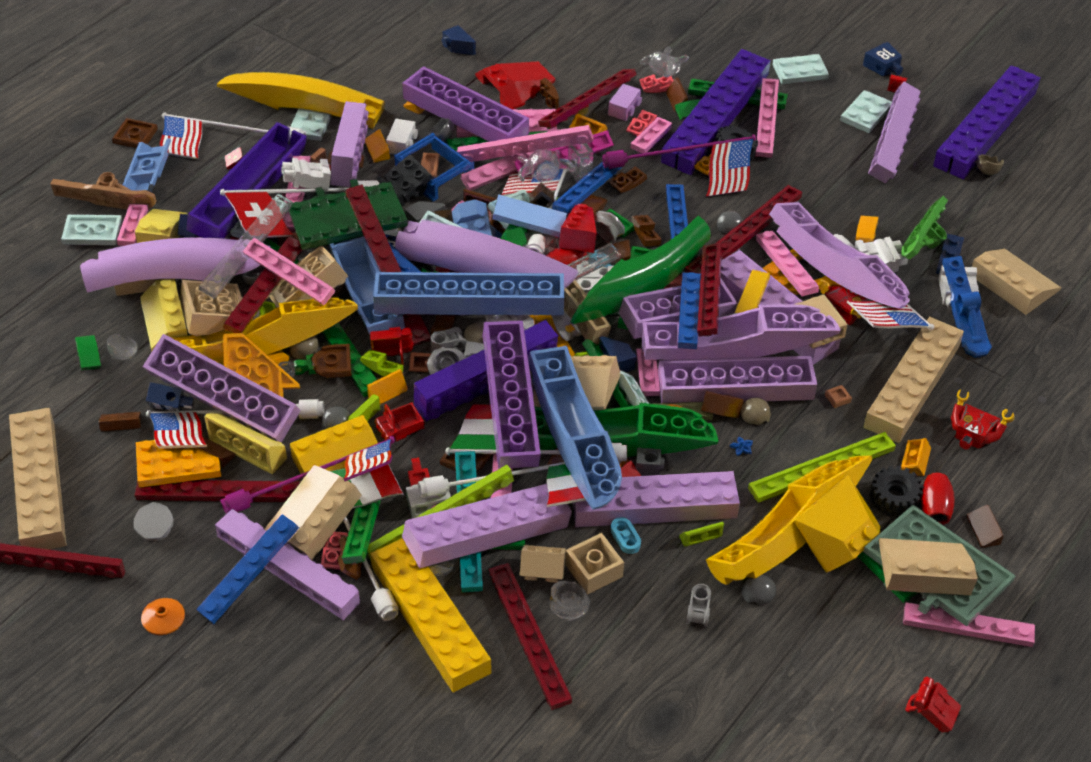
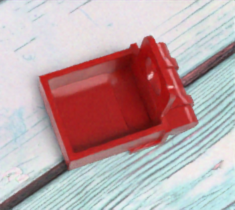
[370,327,413,365]
[374,402,424,441]
[905,677,961,733]

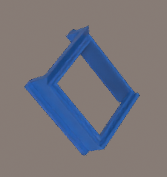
[394,133,474,202]

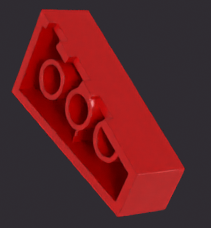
[559,204,596,253]

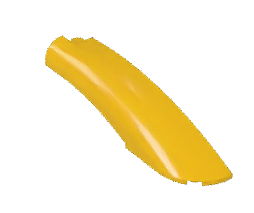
[217,72,385,129]
[171,298,358,365]
[706,456,872,585]

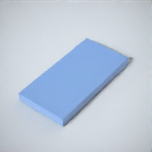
[492,194,567,238]

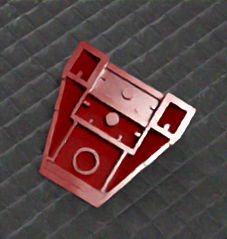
[475,61,555,110]

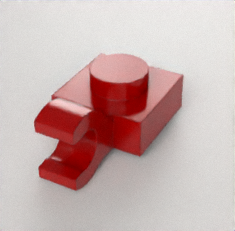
[408,458,430,486]

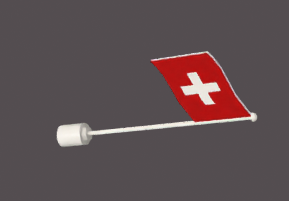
[220,180,379,238]

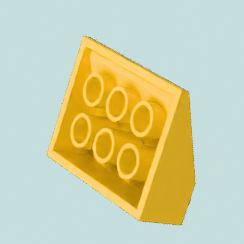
[290,415,378,479]

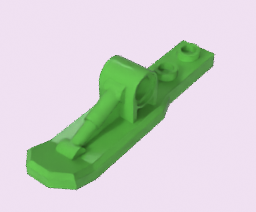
[901,196,948,259]

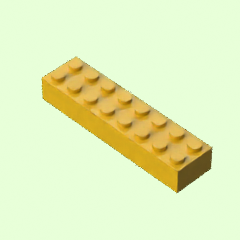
[370,538,491,693]

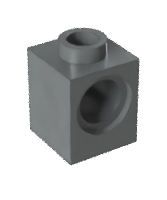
[636,448,665,476]

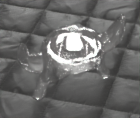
[640,46,689,77]
[518,148,576,182]

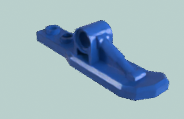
[942,256,992,358]

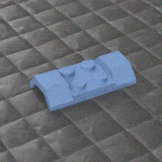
[123,138,171,192]
[452,200,492,236]

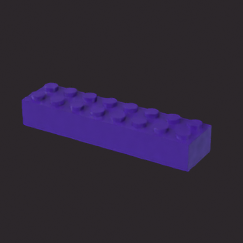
[414,320,558,422]

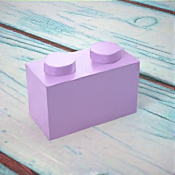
[608,84,642,121]

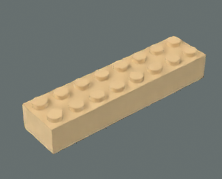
[864,317,964,443]
[9,408,67,550]

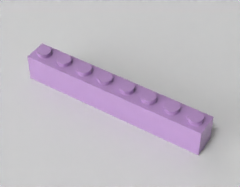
[868,82,920,183]
[215,509,360,620]

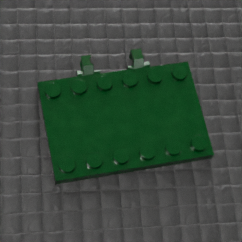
[287,179,408,250]

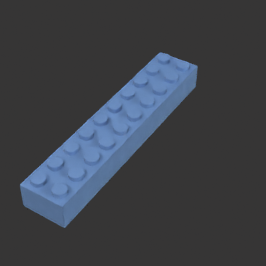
[373,272,564,315]

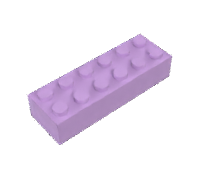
[331,101,369,187]
[619,279,738,339]

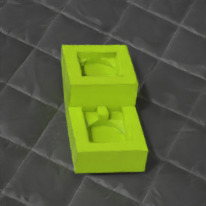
[360,350,403,377]

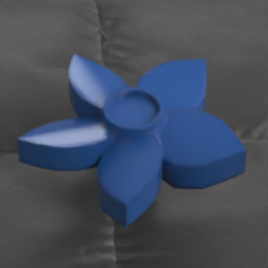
[729,437,753,456]

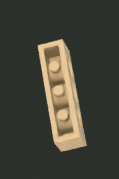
[564,279,611,344]

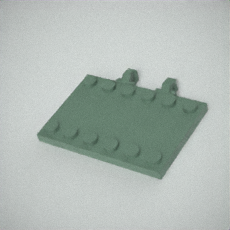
[863,505,1016,626]

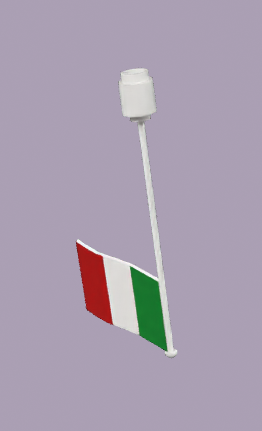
[445,405,627,463]
[418,462,586,507]
[330,464,404,621]

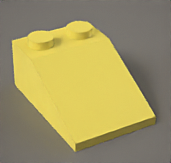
[135,209,187,243]

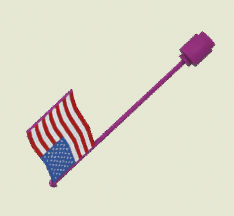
[602,134,756,197]
[220,436,395,514]

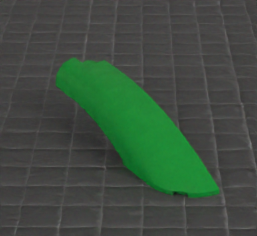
[570,216,711,324]
[534,403,718,457]

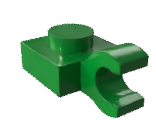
[293,354,316,375]

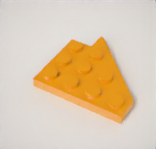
[223,333,300,398]
[136,440,221,487]

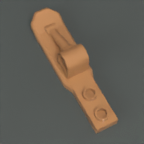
[50,172,156,210]

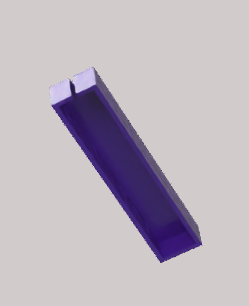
[661,49,770,176]
[933,66,1040,180]
[186,122,307,239]

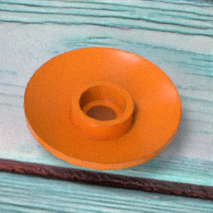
[141,598,185,635]

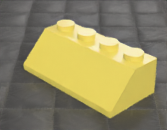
[140,279,188,351]
[204,413,287,474]

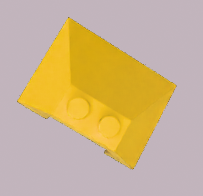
[794,475,880,573]

